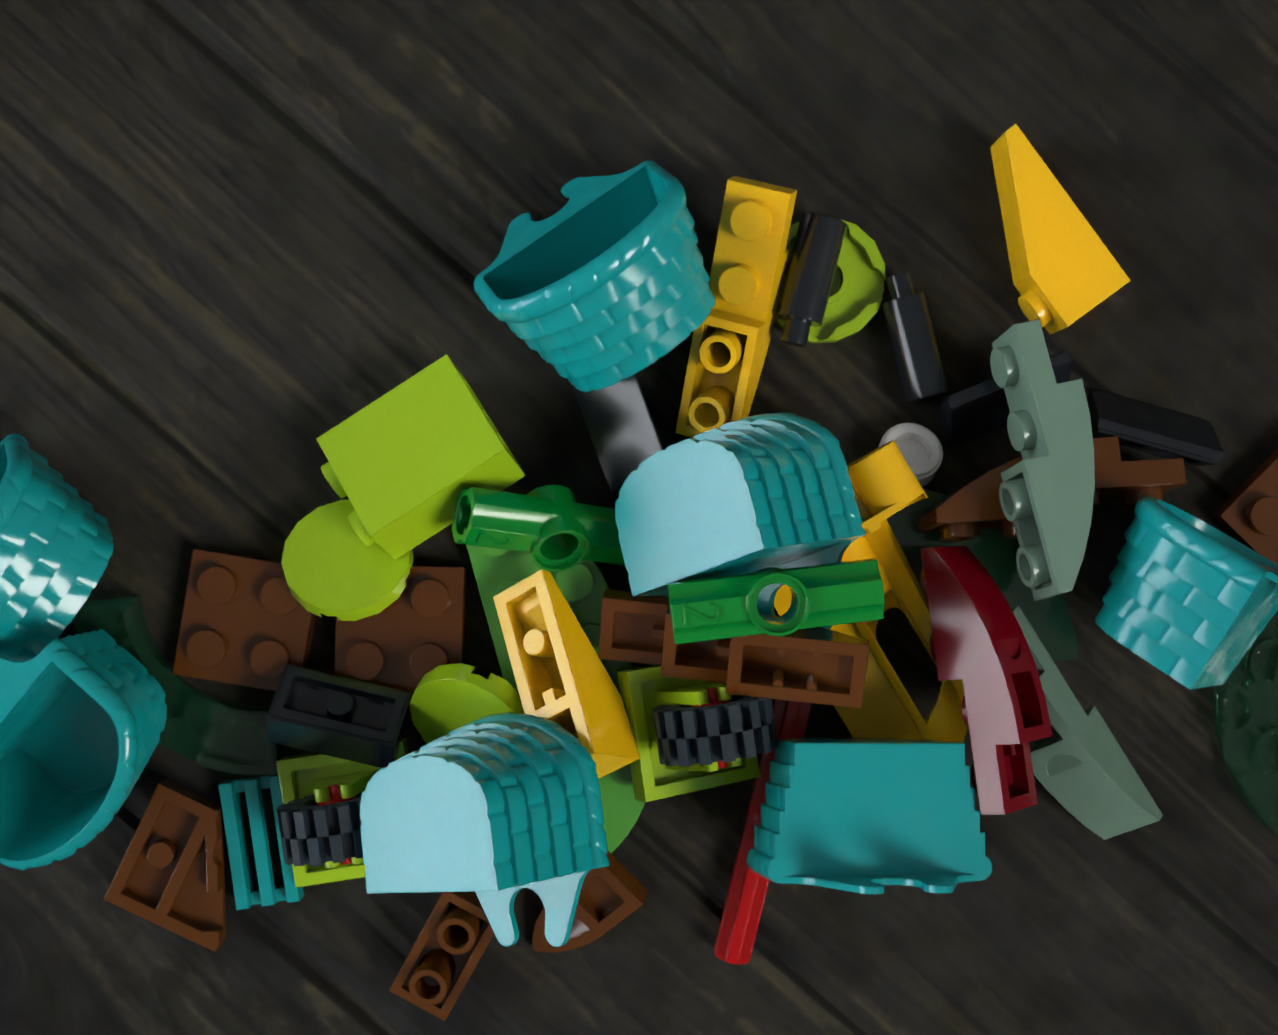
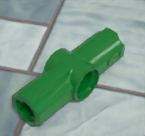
[452,485,625,572]
[667,558,885,644]

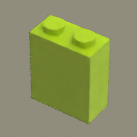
[316,354,526,560]

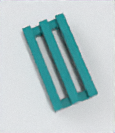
[218,773,304,910]

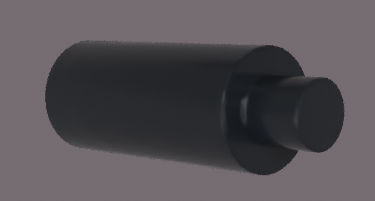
[776,213,847,347]
[882,272,951,403]

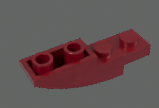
[921,546,1053,815]

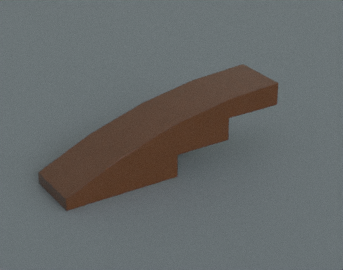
[598,589,870,708]

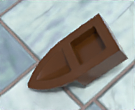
[532,851,648,953]

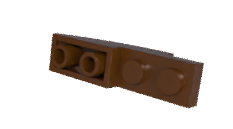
[917,436,1187,542]
[389,891,494,1021]

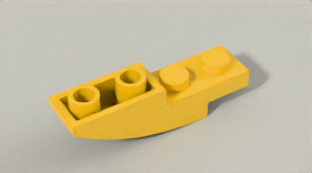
[675,176,797,438]

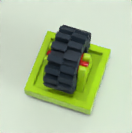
[617,665,778,802]
[276,738,409,888]

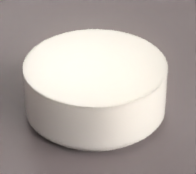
[878,423,943,487]

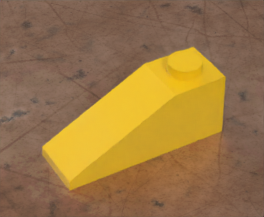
[990,124,1131,335]
[493,569,640,779]

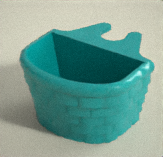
[473,160,715,392]
[615,412,866,629]
[0,433,114,660]
[1095,496,1278,690]
[0,629,167,871]
[360,712,609,947]
[746,738,992,894]

